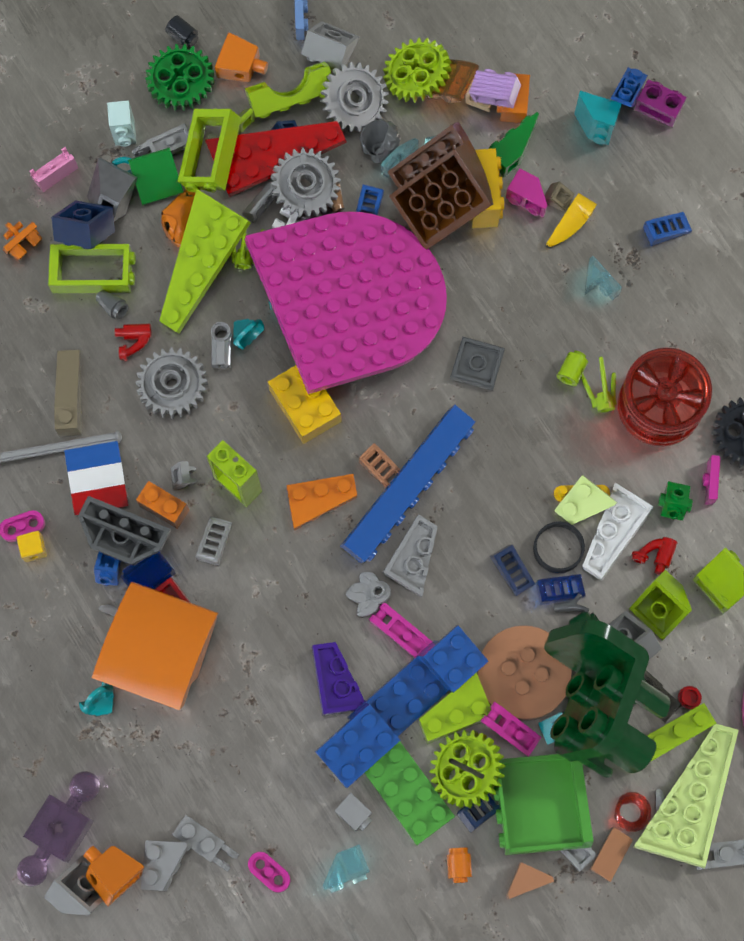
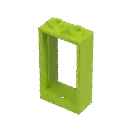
[178,109,241,193]
[48,244,136,293]
[206,440,262,508]

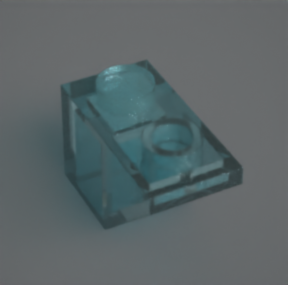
[323,845,370,893]

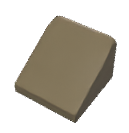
[544,181,575,212]

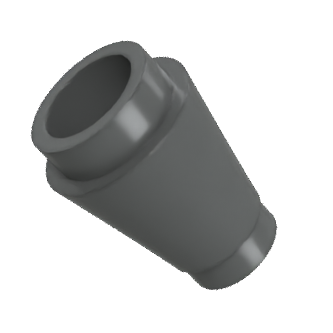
[96,290,129,319]

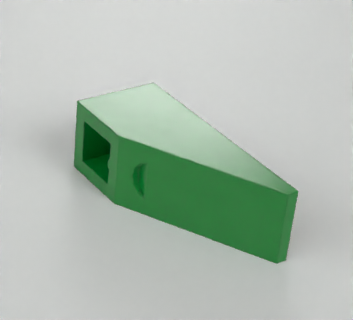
[489,112,539,177]

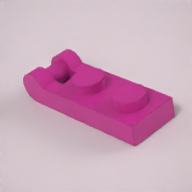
[368,602,432,657]
[481,702,542,757]

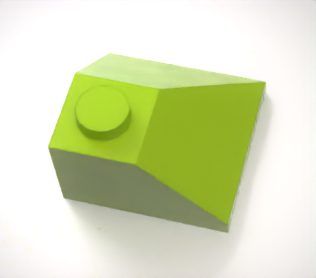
[629,570,692,640]

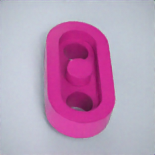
[0,510,45,542]
[248,852,291,893]

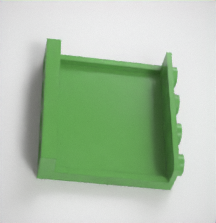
[493,754,593,855]

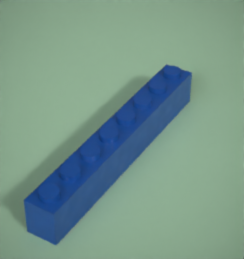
[340,405,476,563]

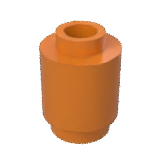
[447,847,472,883]

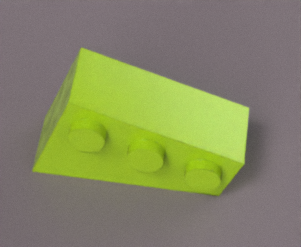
[418,672,491,744]

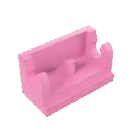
[29,147,78,192]

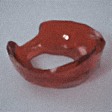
[614,792,651,832]

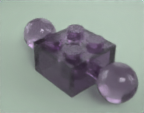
[17,771,100,887]

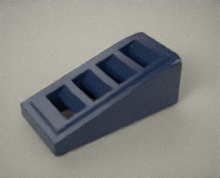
[490,544,535,596]
[457,793,499,832]

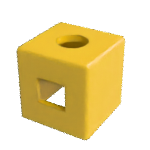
[16,531,47,562]

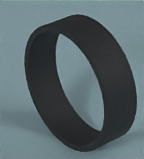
[533,521,585,574]

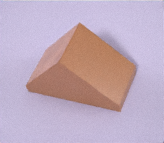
[506,862,554,899]

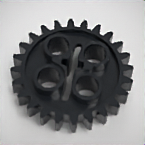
[712,397,744,468]

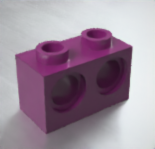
[634,79,687,128]

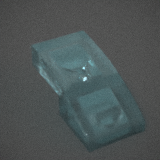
[381,138,419,178]

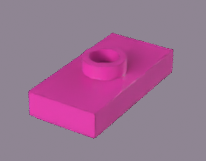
[702,455,721,505]

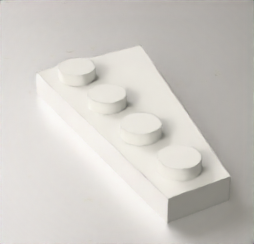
[582,483,653,581]

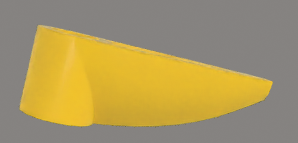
[546,193,597,247]

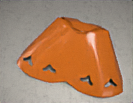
[161,190,196,248]

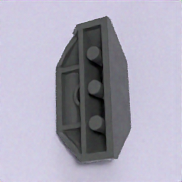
[78,496,171,565]

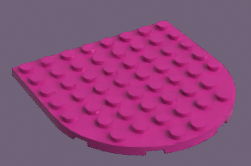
[245,212,447,394]

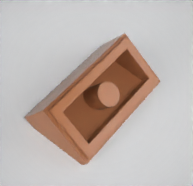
[589,827,633,882]

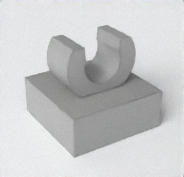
[171,461,197,490]

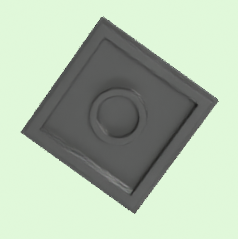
[450,336,505,391]

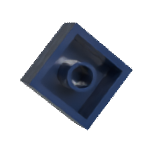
[51,200,115,249]

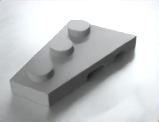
[382,514,438,597]

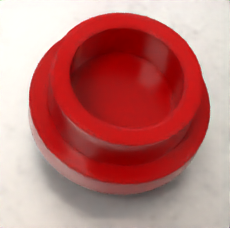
[678,686,702,710]

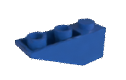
[611,67,648,107]

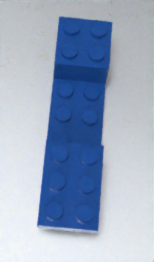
[315,625,489,788]

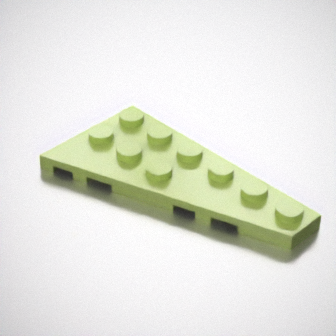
[634,724,739,869]

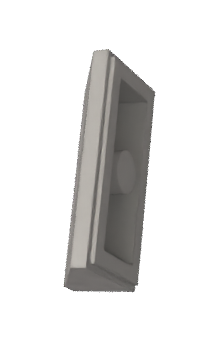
[242,181,277,223]

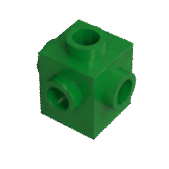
[658,481,693,521]

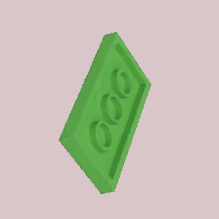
[364,741,455,845]

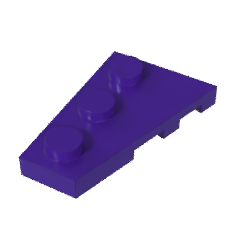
[312,642,366,716]

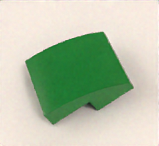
[128,147,183,205]

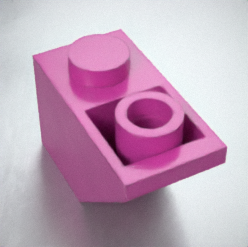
[506,168,547,218]

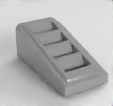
[196,516,232,566]

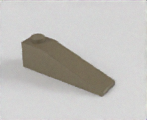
[54,350,82,437]

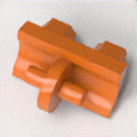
[3,222,42,261]

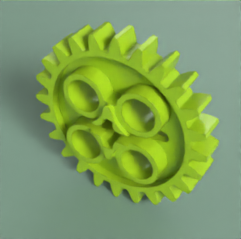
[383,37,452,103]
[429,730,506,808]

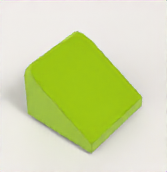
[238,108,255,134]

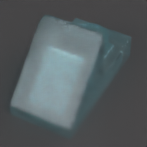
[585,256,622,301]

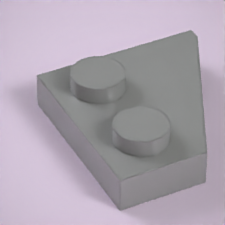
[141,840,191,891]

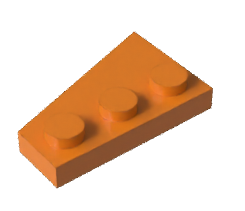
[286,474,357,531]

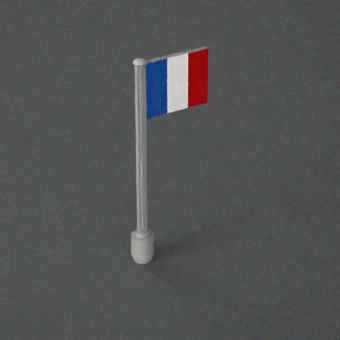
[0,430,129,517]

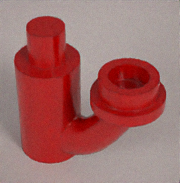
[115,323,152,361]
[632,537,678,575]

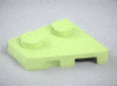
[554,475,618,525]

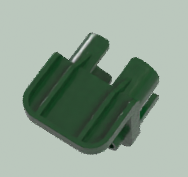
[544,619,670,778]

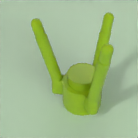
[232,229,265,270]
[581,356,617,413]

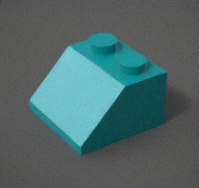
[574,91,622,145]

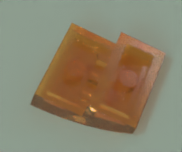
[425,59,479,103]

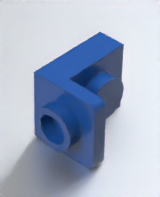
[94,552,122,586]

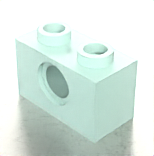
[107,100,137,147]

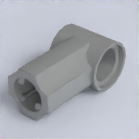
[211,322,233,369]

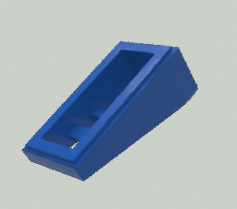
[356,184,384,215]
[643,212,692,246]

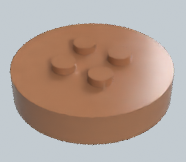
[477,626,572,721]

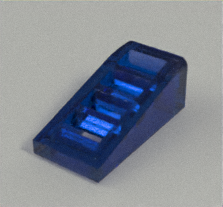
[536,574,586,605]

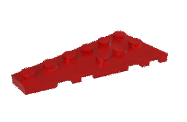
[205,121,347,197]

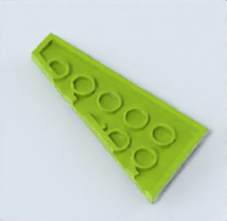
[159,189,251,334]

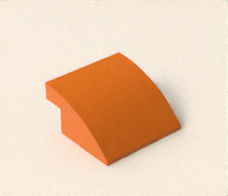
[92,582,218,710]

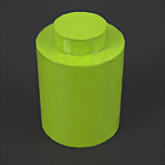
[557,350,588,386]

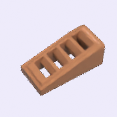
[359,443,400,488]

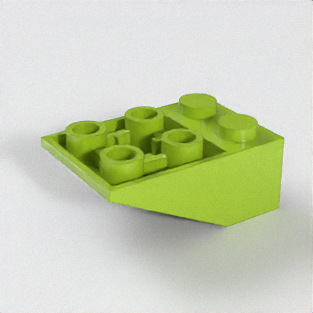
[692,547,744,614]

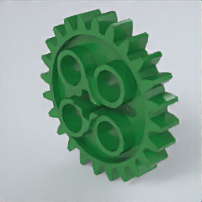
[145,44,215,111]

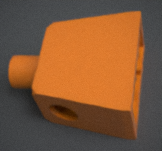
[215,32,268,82]
[84,846,144,907]

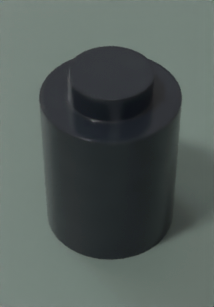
[165,15,198,48]

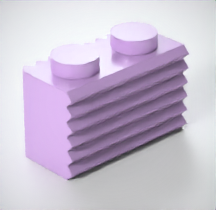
[469,69,521,108]

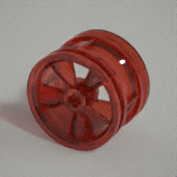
[617,348,712,447]

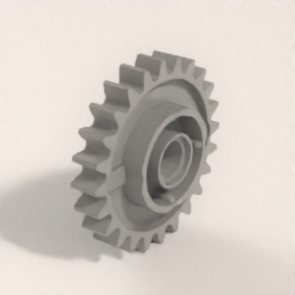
[320,62,389,132]
[270,148,341,218]
[136,347,208,419]

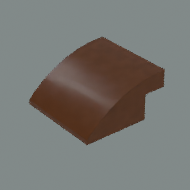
[387,121,493,250]

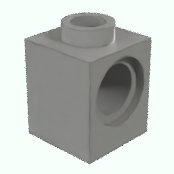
[335,793,372,831]

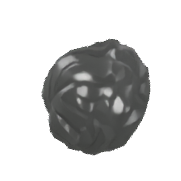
[359,119,401,163]

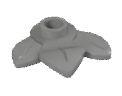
[346,572,391,617]

